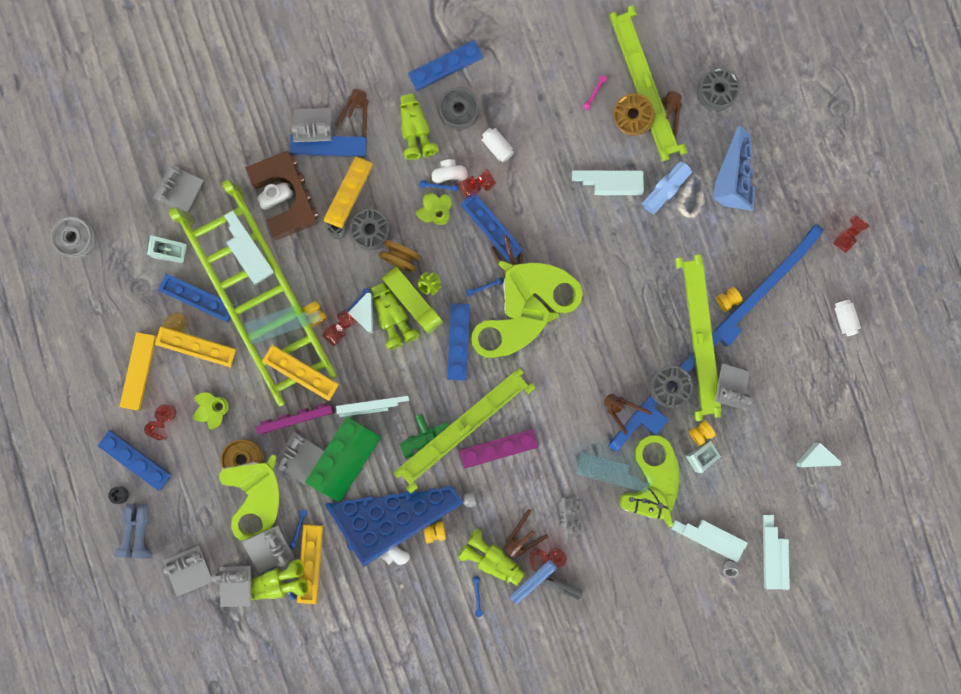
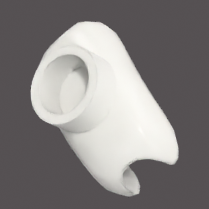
[431,159,468,184]
[257,183,294,210]
[380,546,410,565]

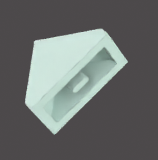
[147,236,187,263]
[348,293,374,333]
[685,441,721,473]
[796,443,841,467]

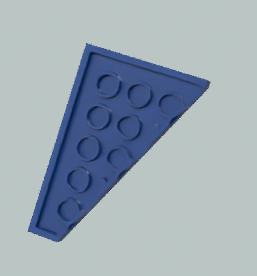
[325,486,463,567]

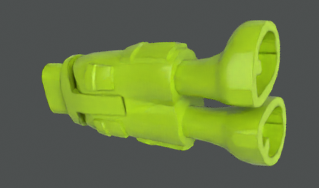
[400,94,439,160]
[371,283,420,350]
[457,528,525,586]
[251,559,309,601]

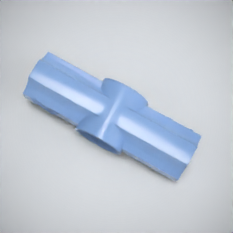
[642,161,692,215]

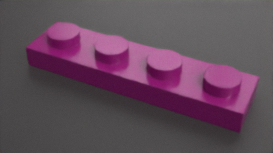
[256,403,335,434]
[459,429,539,469]

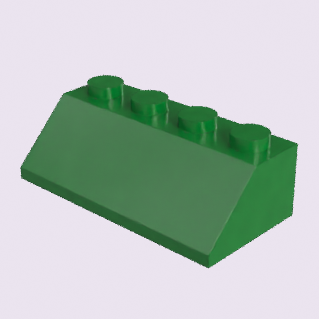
[304,416,381,502]

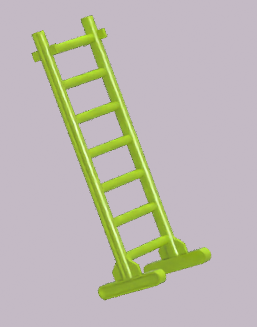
[168,179,337,407]

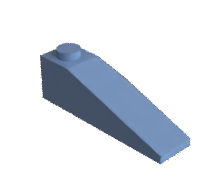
[713,126,755,211]

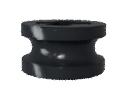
[108,487,129,504]

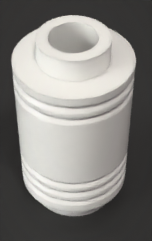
[482,128,514,162]
[834,300,861,337]

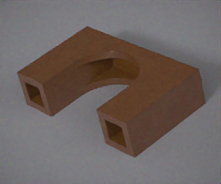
[245,151,319,241]

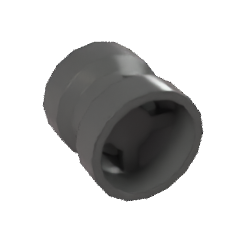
[326,223,347,239]

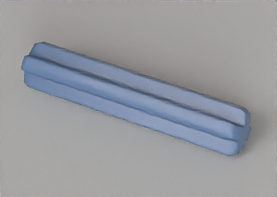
[510,560,557,604]

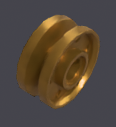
[613,93,655,136]
[378,240,421,273]
[220,440,264,469]

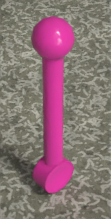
[583,75,607,109]

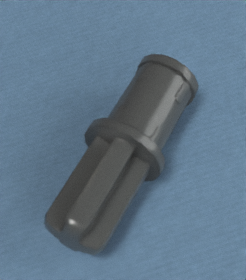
[544,575,583,600]

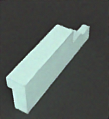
[572,171,644,195]
[224,211,274,285]
[336,396,409,417]
[763,515,790,590]
[671,519,748,563]

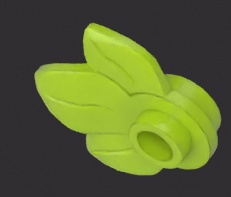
[416,193,452,225]
[193,392,229,430]

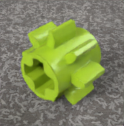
[417,271,442,296]

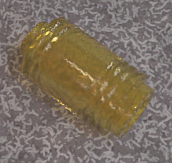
[154,312,187,340]

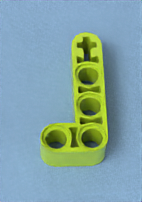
[382,266,443,335]

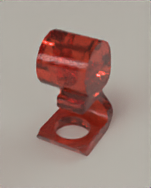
[458,168,496,199]
[833,215,870,253]
[322,310,357,347]
[144,404,177,441]
[530,548,567,572]

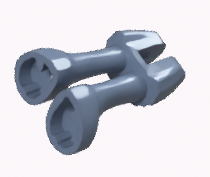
[114,503,152,559]

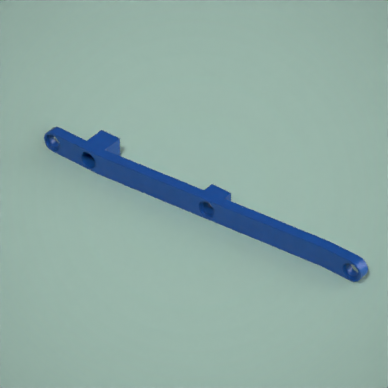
[608,224,824,452]

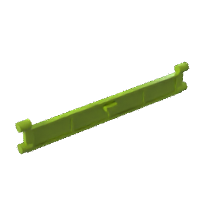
[609,5,688,162]
[675,254,722,421]
[393,368,536,494]

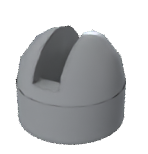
[462,491,477,507]
[723,560,739,578]

